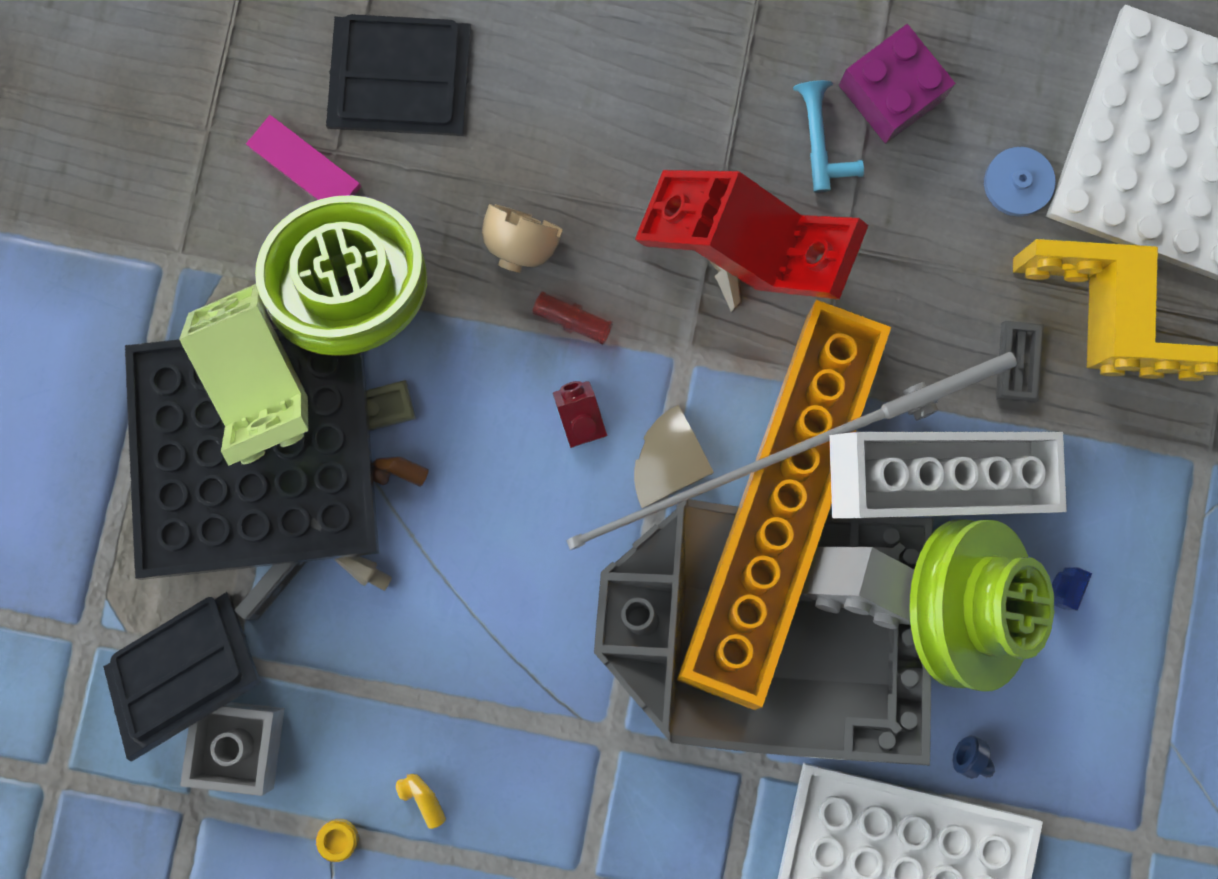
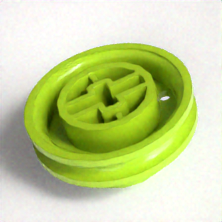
[255,196,427,355]
[909,519,1054,691]

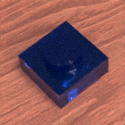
[1052,567,1092,611]

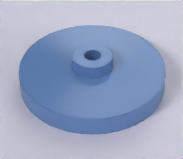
[984,147,1055,217]

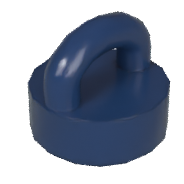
[952,735,995,779]

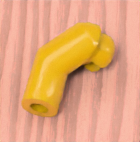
[395,774,446,829]

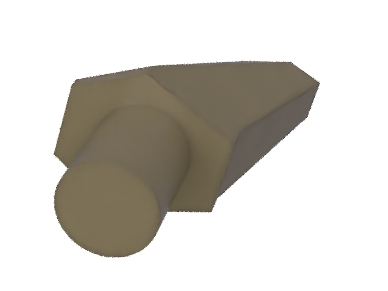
[709,260,742,312]
[334,556,392,591]

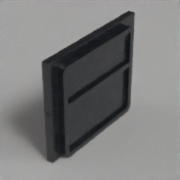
[326,14,471,136]
[103,592,261,762]

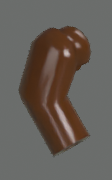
[372,457,429,487]

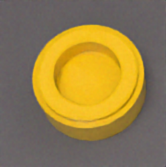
[316,819,359,862]

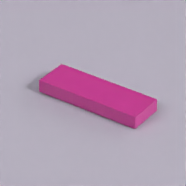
[246,115,362,200]

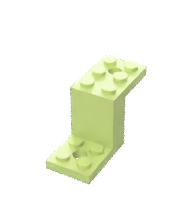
[179,284,308,466]

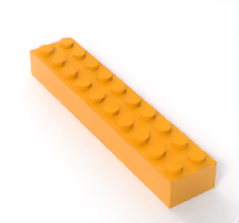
[677,299,891,710]

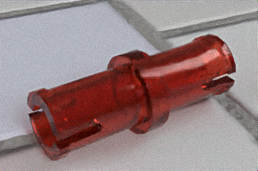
[532,291,613,345]

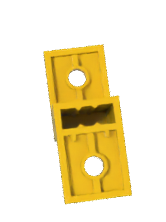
[1013,239,1218,381]

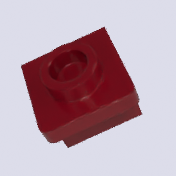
[553,381,607,448]

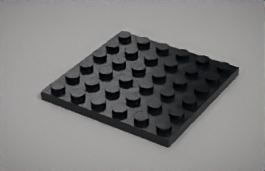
[125,329,379,580]

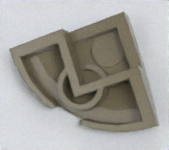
[634,405,714,508]

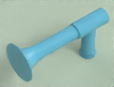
[793,80,864,192]

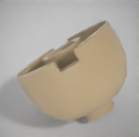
[482,204,563,273]

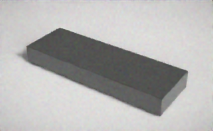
[234,518,322,620]

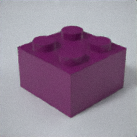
[839,24,956,144]

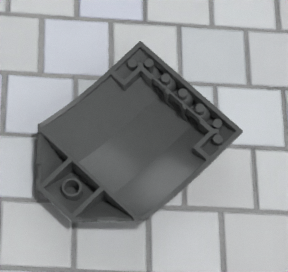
[594,499,933,766]

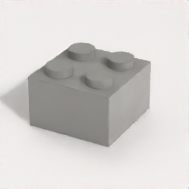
[180,702,285,796]

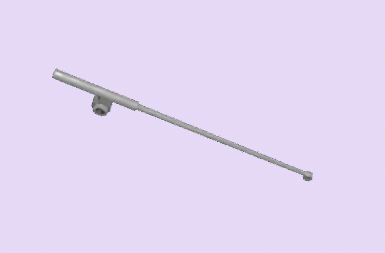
[566,352,1017,550]

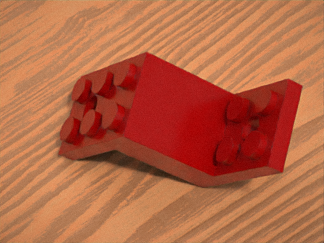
[635,170,869,300]

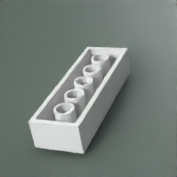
[829,432,1067,518]

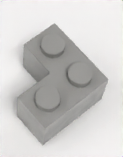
[801,547,914,629]

